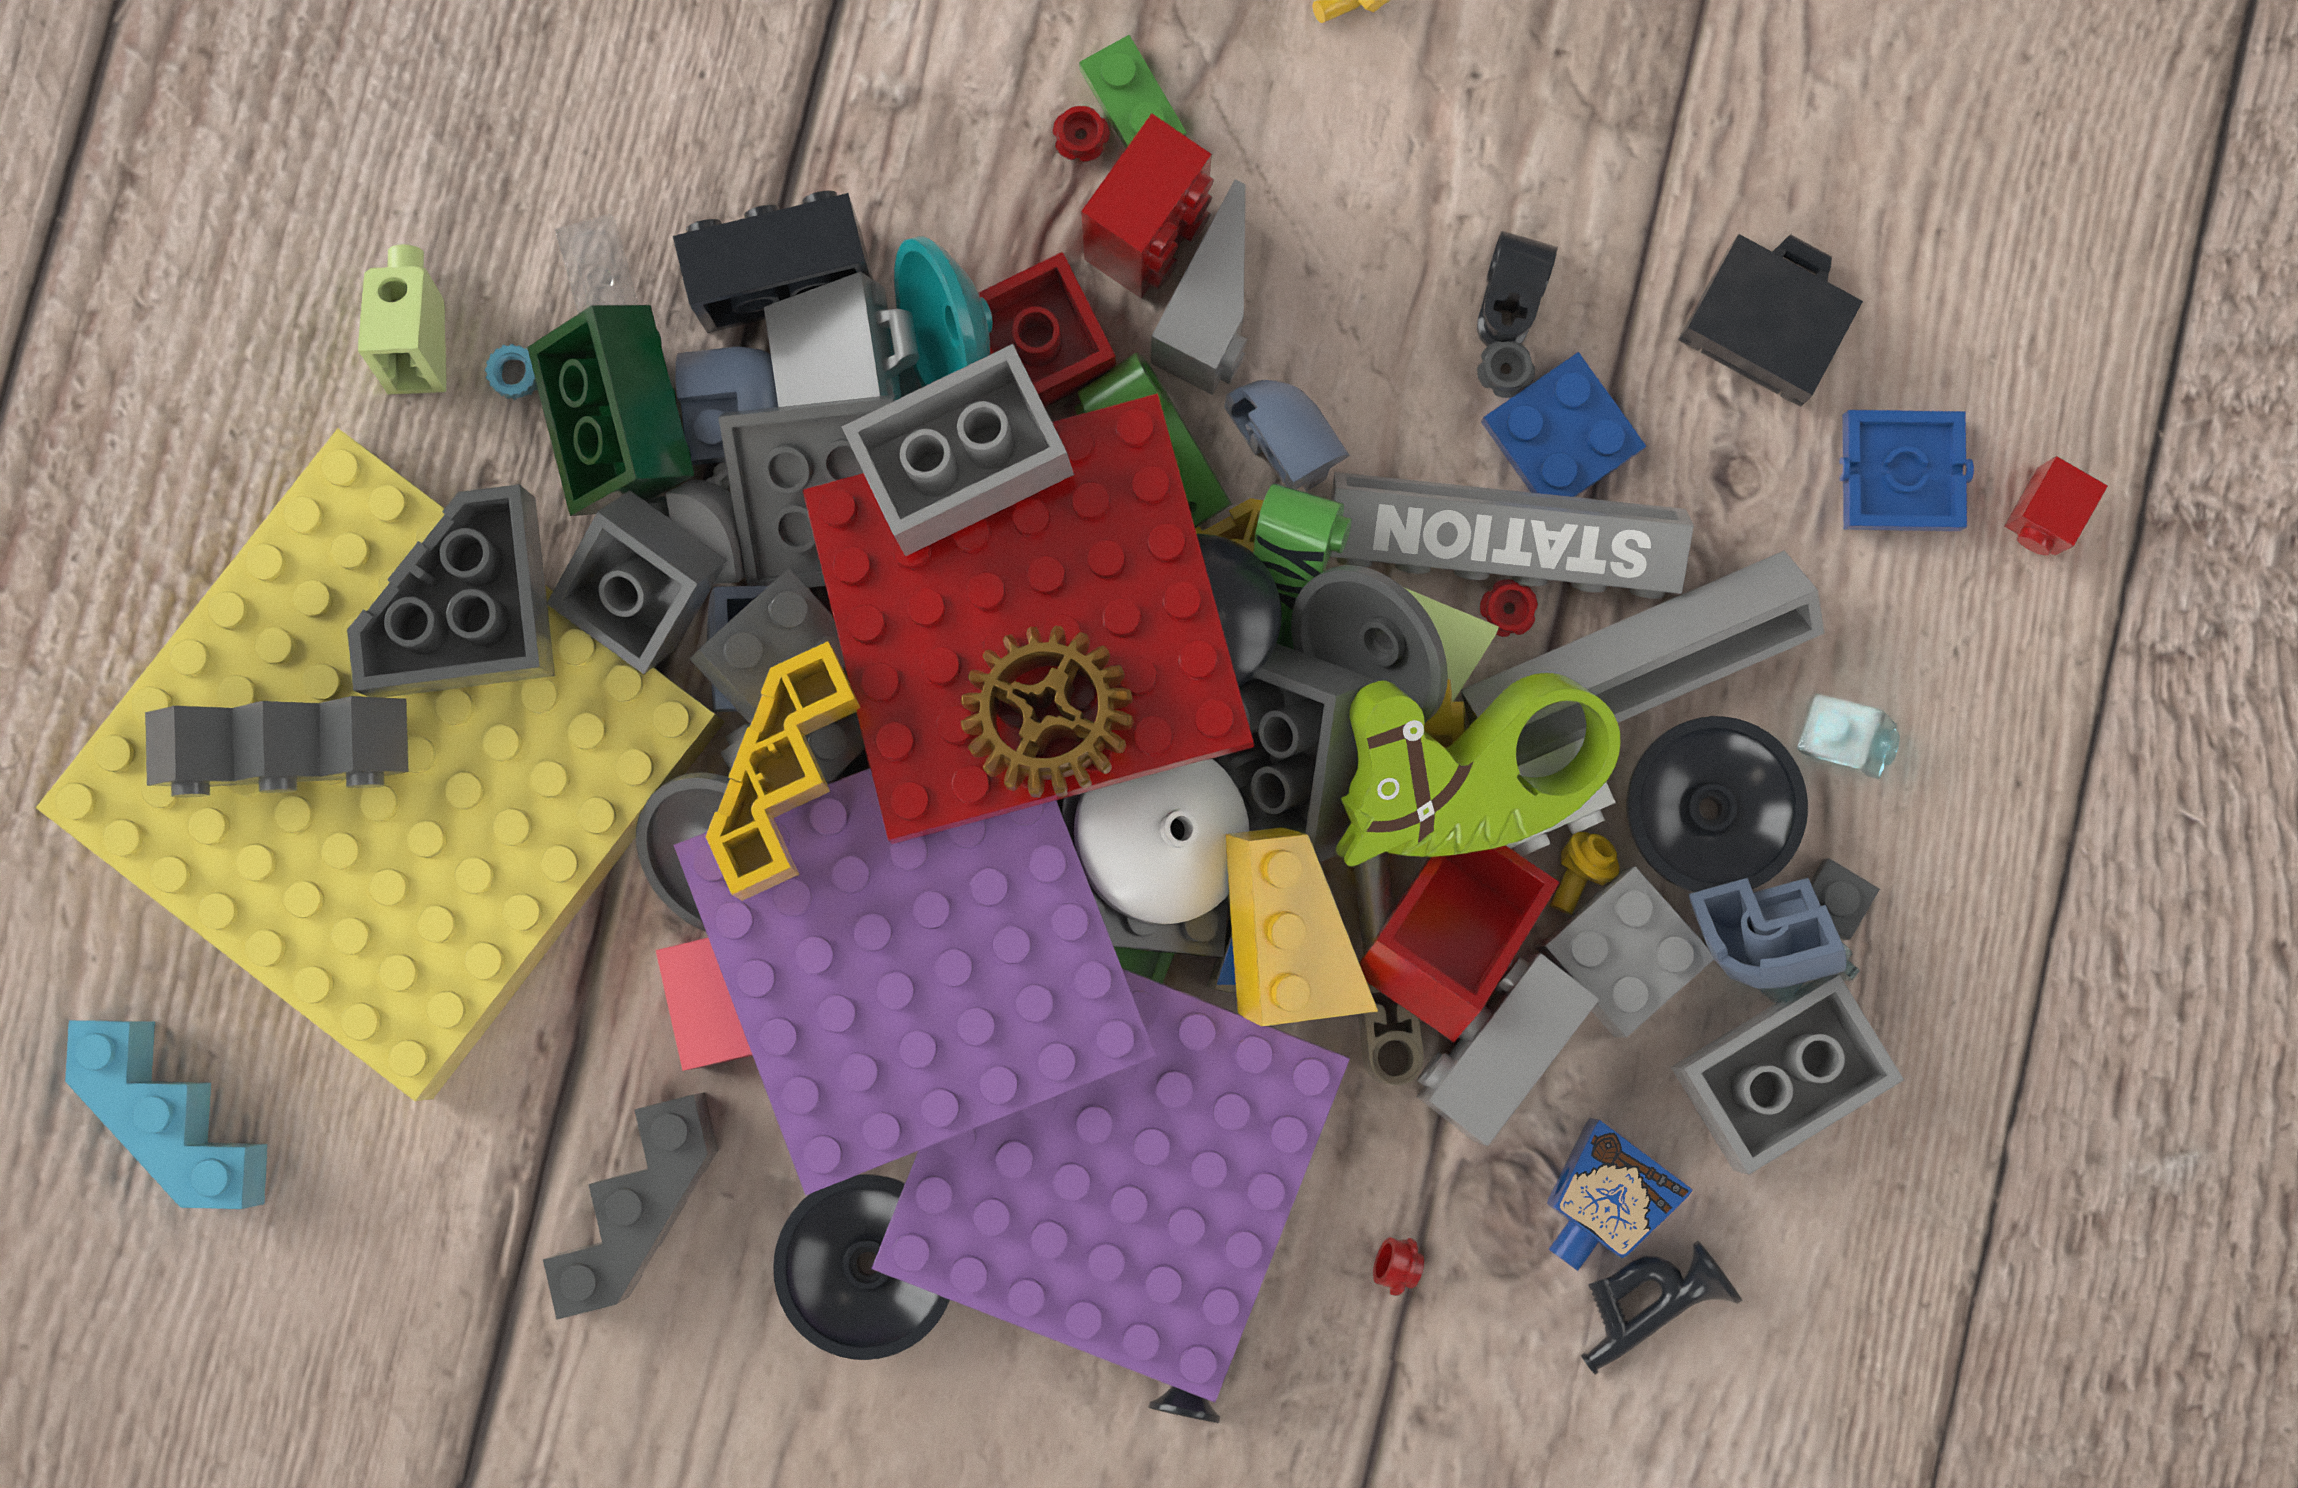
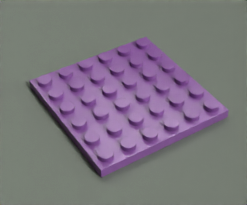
[674,769,1156,1195]
[872,968,1350,1402]

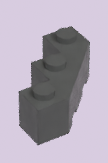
[145,696,409,798]
[543,1092,718,1320]

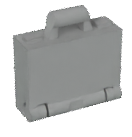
[764,272,919,407]

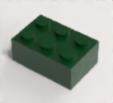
[527,305,694,516]

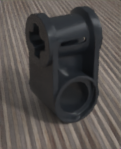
[1477,231,1558,346]

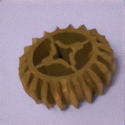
[961,625,1133,797]

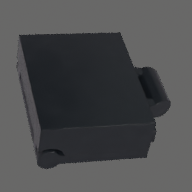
[1678,234,1863,407]

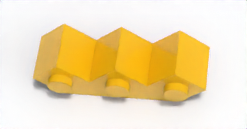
[705,641,861,901]

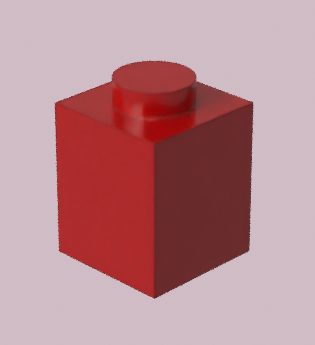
[2004,456,2108,556]

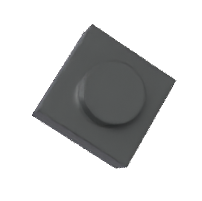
[1810,858,1880,940]

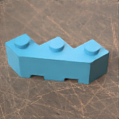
[65,1020,268,1209]

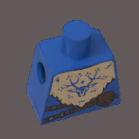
[1547,1118,1693,1271]

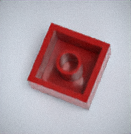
[978,251,1116,407]

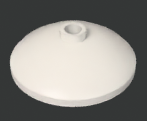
[1074,758,1249,924]

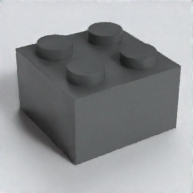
[547,491,727,674]

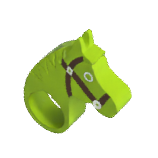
[1336,673,1621,866]

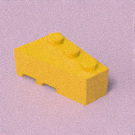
[1225,828,1378,1027]

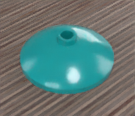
[894,236,993,388]

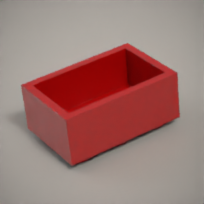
[1081,113,1214,299]
[1359,845,1560,1042]

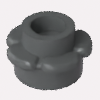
[1477,341,1535,398]

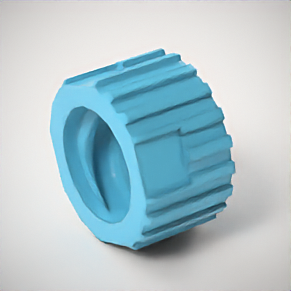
[485,344,538,400]

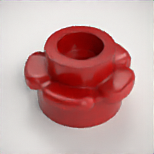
[1052,106,1110,162]
[1480,579,1538,637]
[1373,1237,1424,1296]

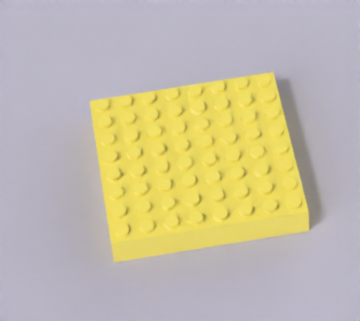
[36,428,725,1101]

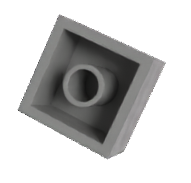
[1535,866,1714,1038]

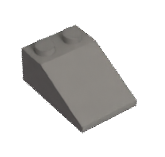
[1151,179,1248,395]

